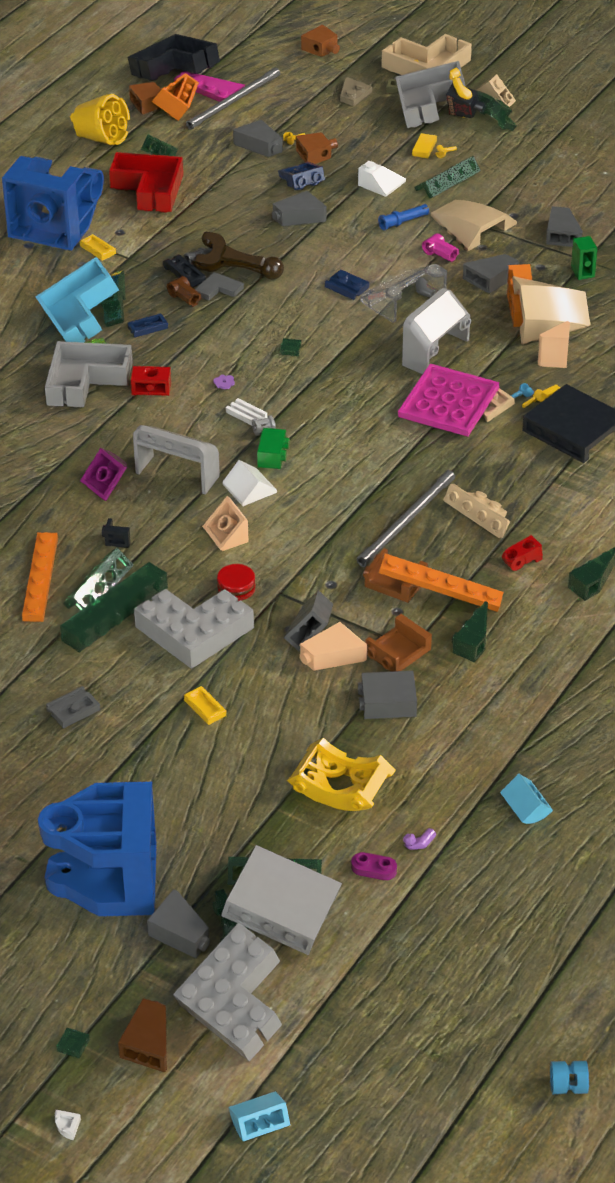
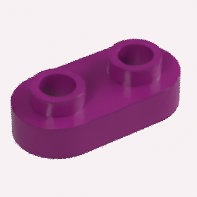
[351,852,397,880]

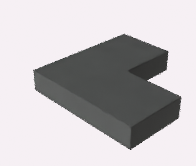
[195,272,244,301]

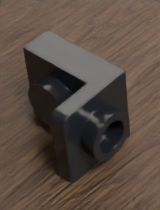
[102,518,131,548]

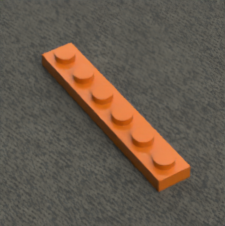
[22,532,58,622]
[379,553,504,612]

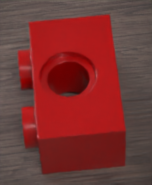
[131,366,171,396]

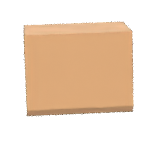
[538,320,570,368]
[203,496,248,551]

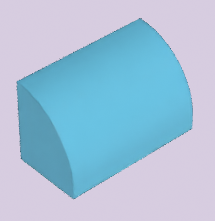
[500,774,553,824]
[228,1091,290,1141]

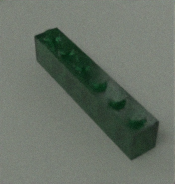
[60,562,168,652]

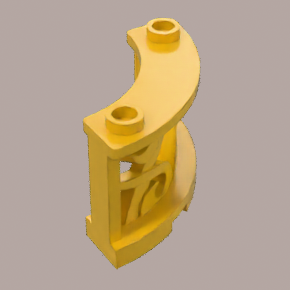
[287,738,396,811]

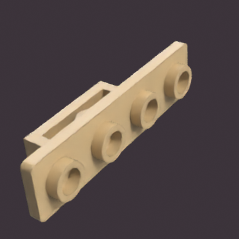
[443,484,510,538]

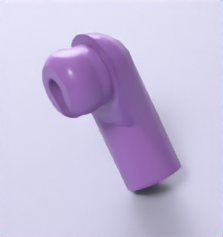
[403,828,436,850]

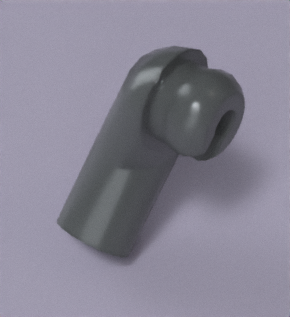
[415,277,435,298]

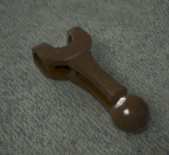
[192,231,284,280]

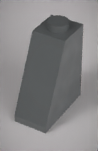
[233,120,283,157]
[272,191,327,226]
[546,206,583,247]
[463,254,519,294]
[284,590,333,651]
[147,889,210,958]

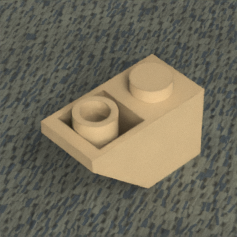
[476,74,516,109]

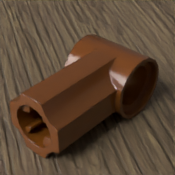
[166,276,201,307]

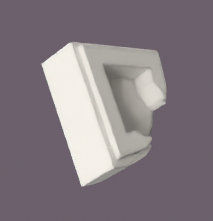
[55,1110,81,1140]

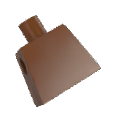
[301,25,340,57]
[129,82,162,115]
[296,132,338,164]

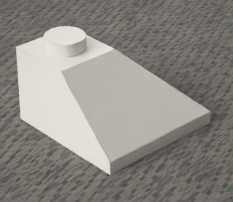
[358,161,406,197]

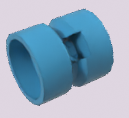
[550,1061,589,1094]

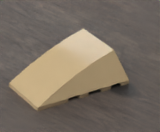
[431,200,517,251]
[512,276,590,345]

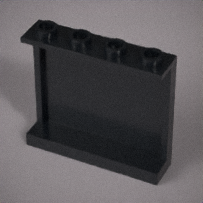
[522,384,615,463]

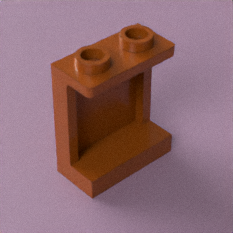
[363,548,428,603]
[365,614,432,672]

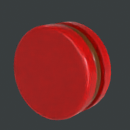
[217,564,256,601]

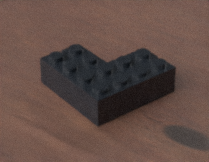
[128,34,220,81]

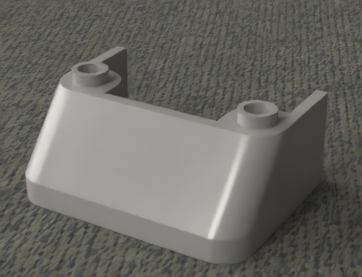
[402,288,471,374]
[133,425,220,495]

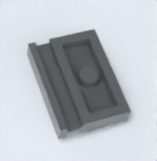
[46,686,100,728]

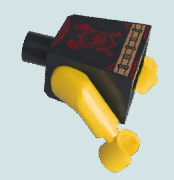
[446,68,486,118]

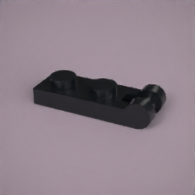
[163,254,206,287]

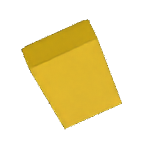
[412,133,437,158]
[79,234,116,261]
[184,686,226,725]

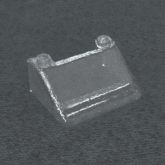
[360,264,447,323]

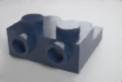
[278,162,325,190]

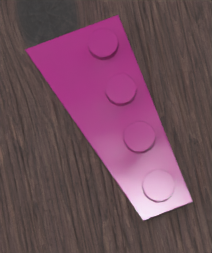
[174,72,245,102]

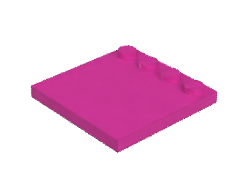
[398,364,499,437]

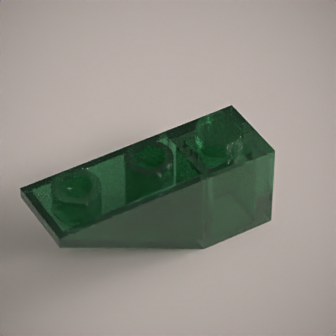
[140,134,178,156]
[568,547,615,601]
[451,601,488,662]

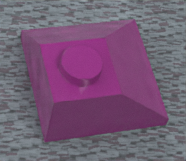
[80,448,127,501]

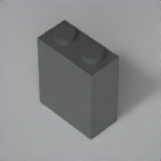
[357,671,417,719]

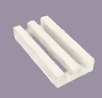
[226,398,267,425]

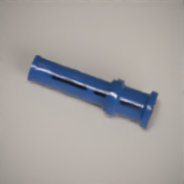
[378,204,429,231]

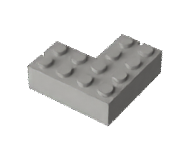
[395,61,465,128]
[45,341,133,407]
[134,589,254,669]
[173,923,282,1062]

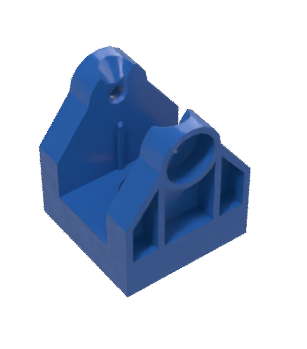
[2,156,104,251]
[38,782,157,916]

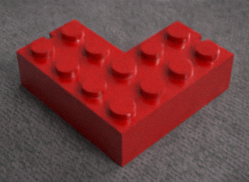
[109,152,184,213]

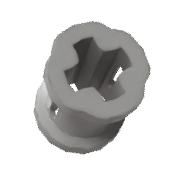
[252,415,276,436]

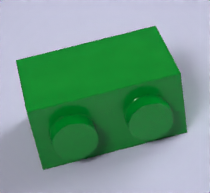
[571,236,597,280]
[257,428,290,469]

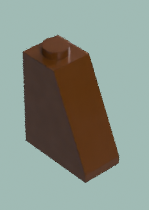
[118,998,167,1073]

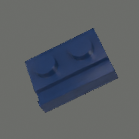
[325,270,369,300]

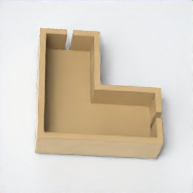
[382,34,472,75]

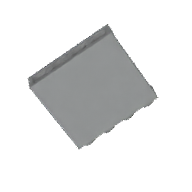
[221,845,342,955]

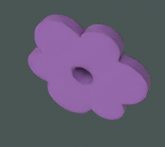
[213,375,235,389]

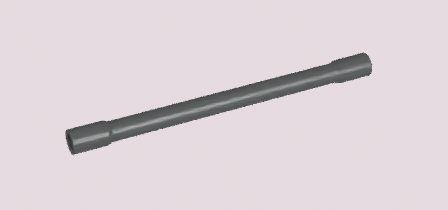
[186,67,280,130]
[357,470,455,567]

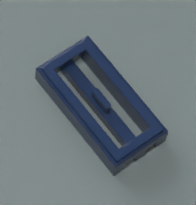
[127,313,168,338]

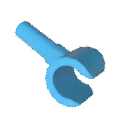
[510,383,534,399]

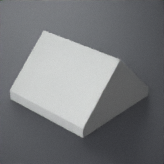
[223,460,277,506]

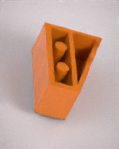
[152,73,199,121]
[507,264,532,327]

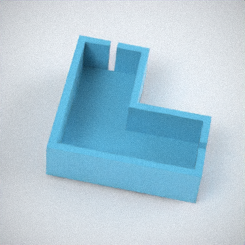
[36,257,119,343]

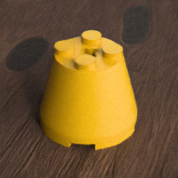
[70,94,130,145]

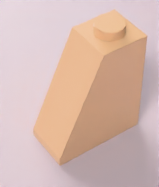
[300,622,367,671]

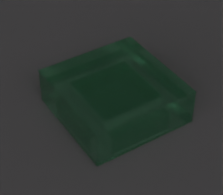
[280,338,302,356]
[56,1028,90,1059]

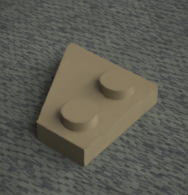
[340,77,372,106]

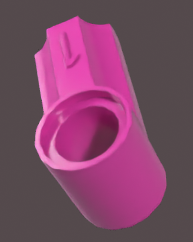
[422,233,459,262]

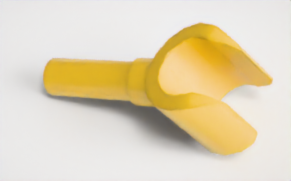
[283,132,305,145]
[435,145,457,158]
[522,389,542,408]

